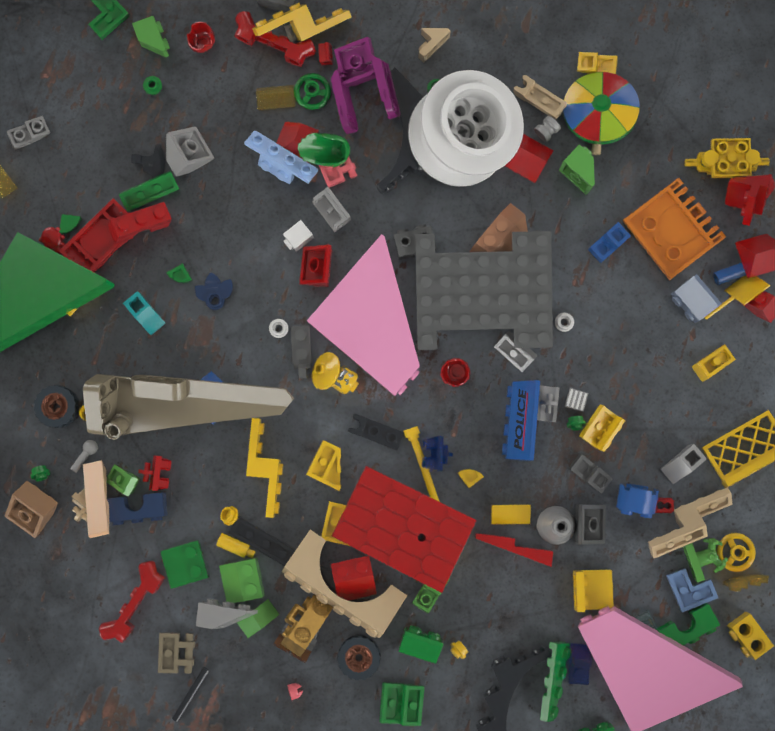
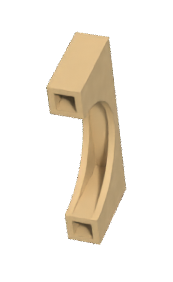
[282,530,407,638]

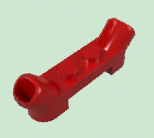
[234,11,316,67]
[99,561,165,643]

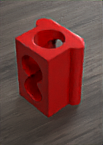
[318,42,333,66]
[656,498,674,513]

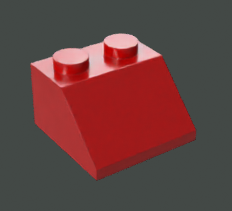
[330,556,377,601]

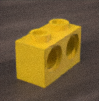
[727,612,774,660]

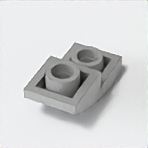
[7,116,50,150]

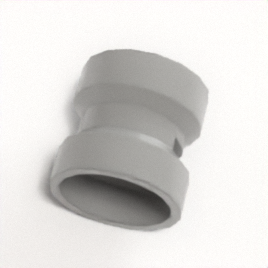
[534,115,561,142]

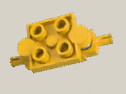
[684,138,770,178]

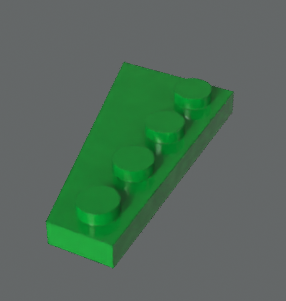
[540,641,571,722]

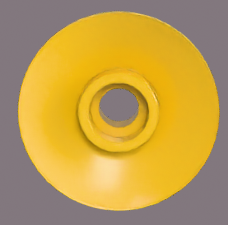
[311,352,340,390]

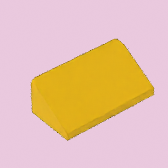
[491,504,531,524]

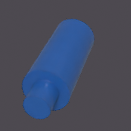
[713,262,746,285]

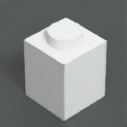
[283,220,314,252]

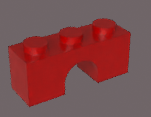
[108,202,172,244]

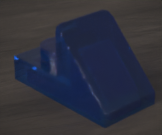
[568,643,592,685]

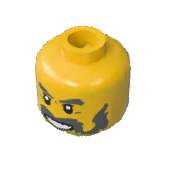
[332,366,359,394]

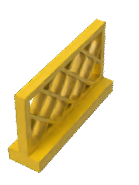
[702,410,775,488]

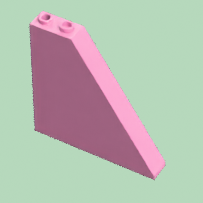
[307,234,420,396]
[578,606,743,731]

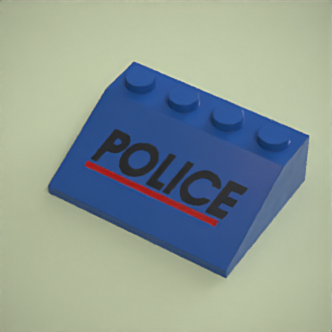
[502,380,540,461]

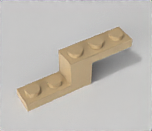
[648,487,733,558]

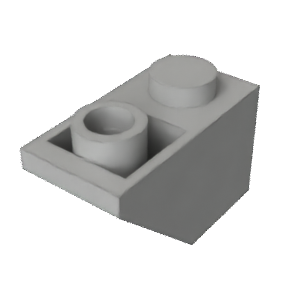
[660,444,707,484]

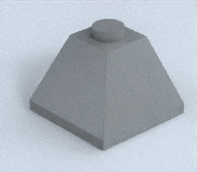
[166,127,214,176]

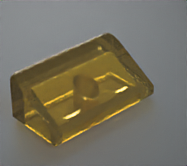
[256,85,295,110]

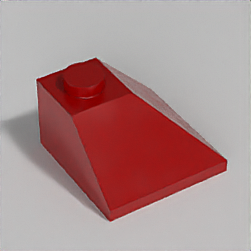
[276,122,319,163]

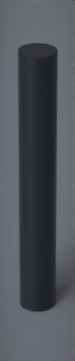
[172,667,210,722]

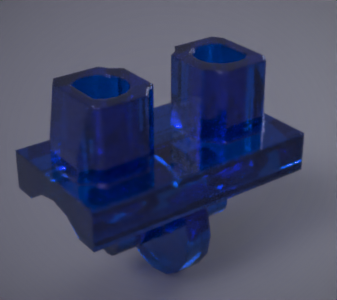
[422,436,453,472]

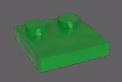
[160,540,209,589]

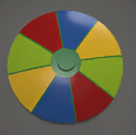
[563,72,640,145]

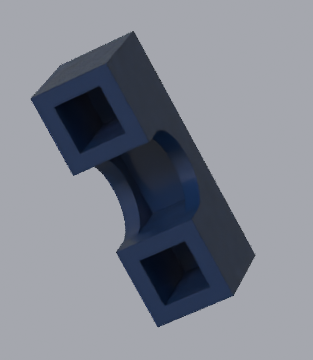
[107,492,168,526]

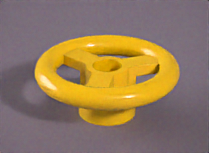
[717,533,756,572]

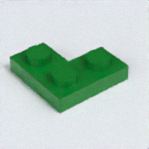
[88,0,130,40]

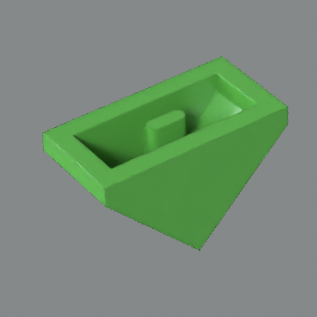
[237,599,280,638]

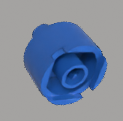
[616,483,659,518]

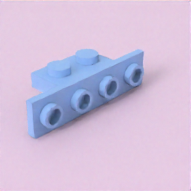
[244,131,318,185]

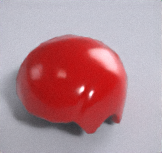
[187,21,215,53]
[440,358,471,387]

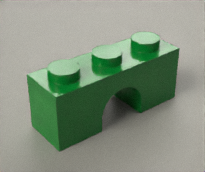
[655,603,720,645]

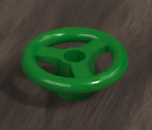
[294,73,331,110]

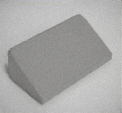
[494,331,537,372]

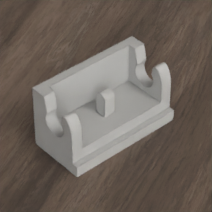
[312,187,351,232]

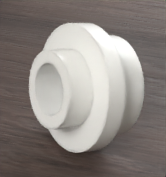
[555,313,574,332]
[269,319,288,338]

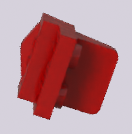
[725,174,775,226]

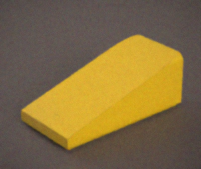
[692,344,736,382]

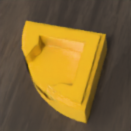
[457,469,484,488]

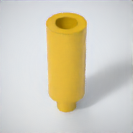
[216,533,256,558]

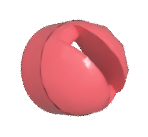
[287,683,303,700]

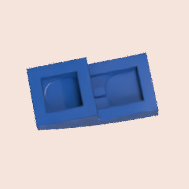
[588,222,631,263]

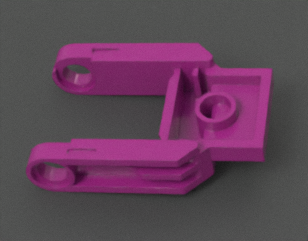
[331,37,400,134]

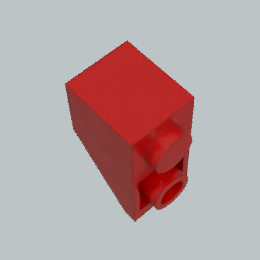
[741,291,775,323]

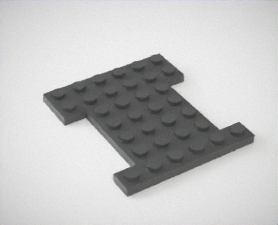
[415,231,553,350]

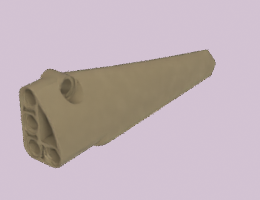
[83,374,294,440]

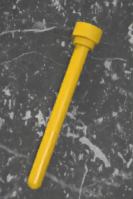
[403,426,440,502]

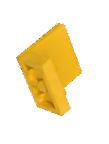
[573,569,614,612]

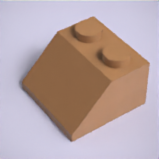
[5,481,58,538]

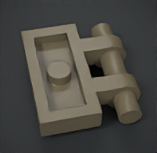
[158,632,195,673]

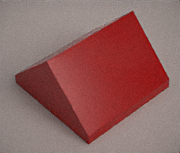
[504,134,554,183]
[735,234,775,278]
[299,245,332,287]

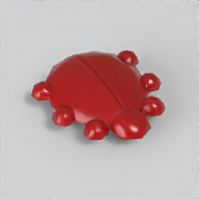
[39,227,65,254]

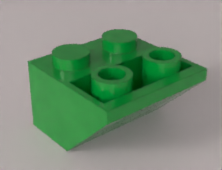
[398,625,444,664]

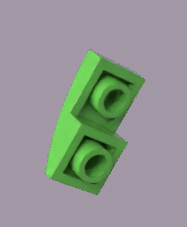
[411,579,450,614]

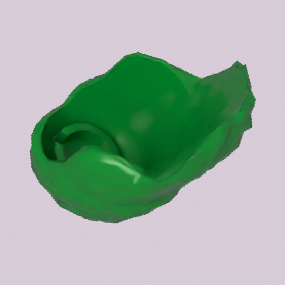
[297,133,350,168]

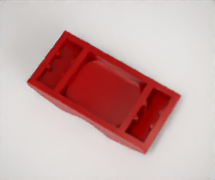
[59,198,129,272]

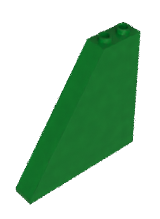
[0,232,115,352]

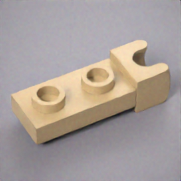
[513,75,567,120]

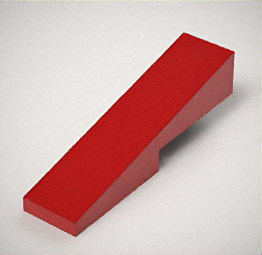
[475,533,553,567]

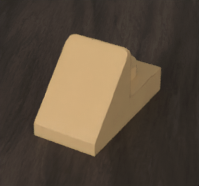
[418,28,451,63]

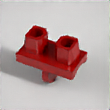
[138,455,171,491]

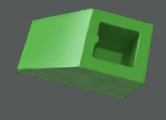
[132,16,170,57]

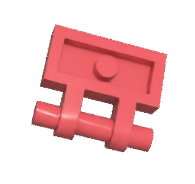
[318,157,358,188]

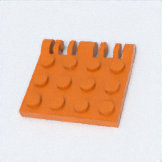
[623,178,726,281]

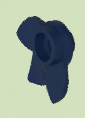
[195,273,233,310]

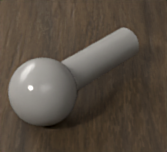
[70,440,98,473]

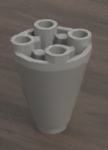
[536,506,576,545]

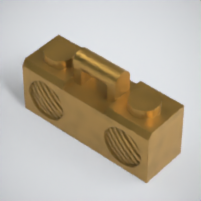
[281,594,334,657]

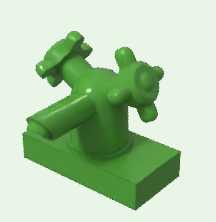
[683,538,728,582]

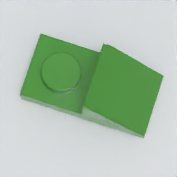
[107,464,140,496]

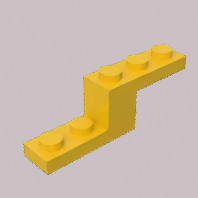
[252,3,352,41]
[246,418,283,518]

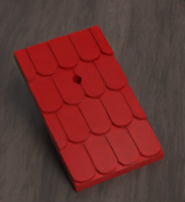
[331,466,477,593]

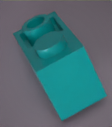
[123,291,166,335]

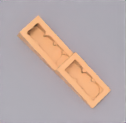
[83,460,109,538]

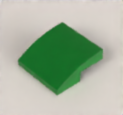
[379,682,424,726]

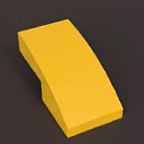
[577,52,618,74]

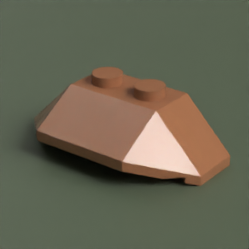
[470,203,528,252]

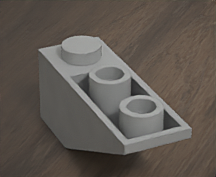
[196,599,258,629]

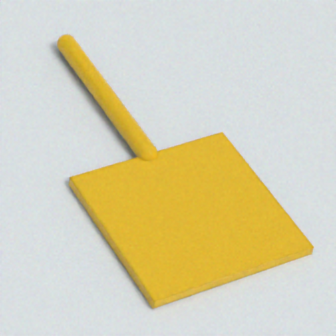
[705,275,770,319]

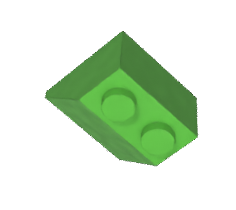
[559,144,595,195]
[219,557,265,603]

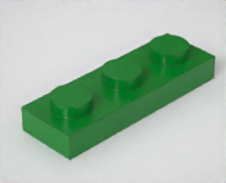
[119,171,179,212]

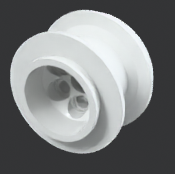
[408,70,524,186]

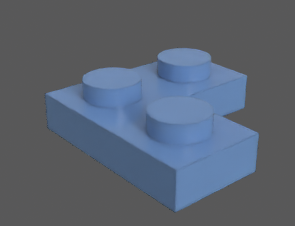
[666,568,718,612]

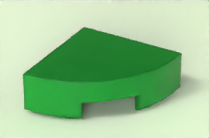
[59,214,82,234]
[166,263,193,283]

